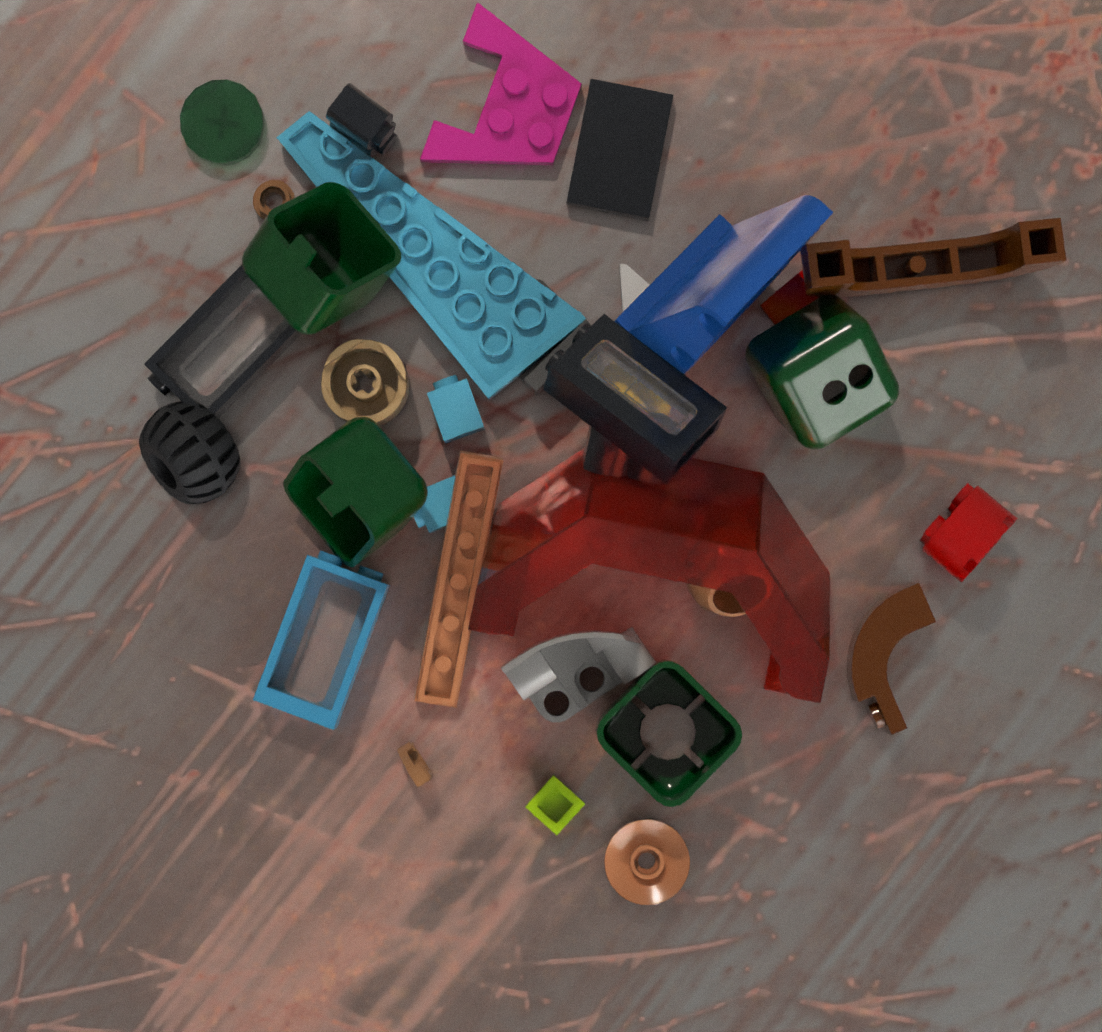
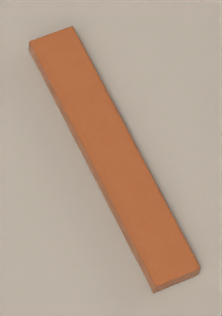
[414,450,503,708]

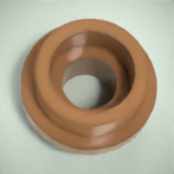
[253,180,295,220]

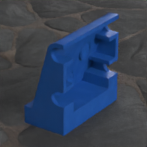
[615,195,833,375]

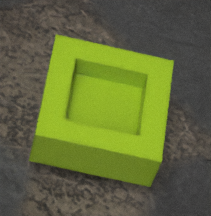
[525,774,585,836]

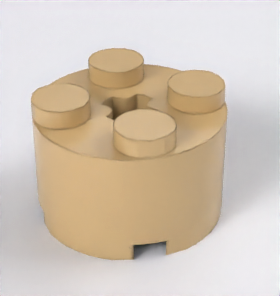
[321,339,409,426]

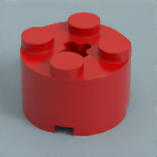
[919,483,1018,583]

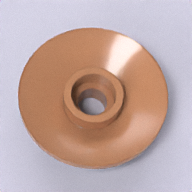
[604,819,690,905]

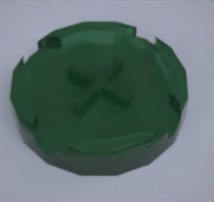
[180,79,265,165]

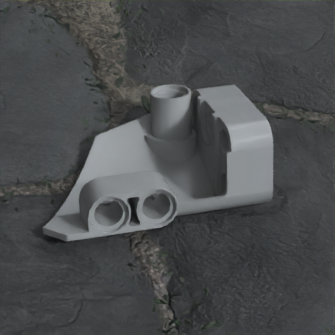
[501,627,656,722]

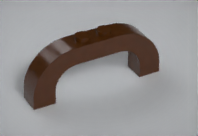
[800,218,1066,297]

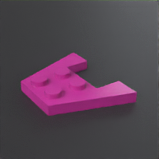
[420,2,582,166]

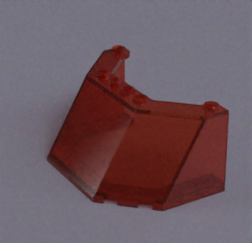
[468,448,830,703]

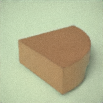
[397,741,433,788]

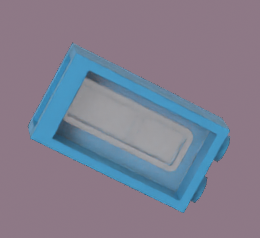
[253,550,390,730]

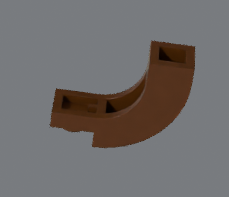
[847,583,936,735]

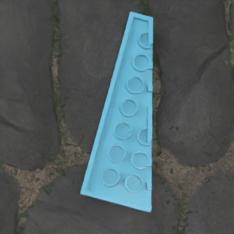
[276,111,586,400]

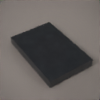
[566,79,673,221]

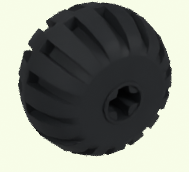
[139,401,240,504]

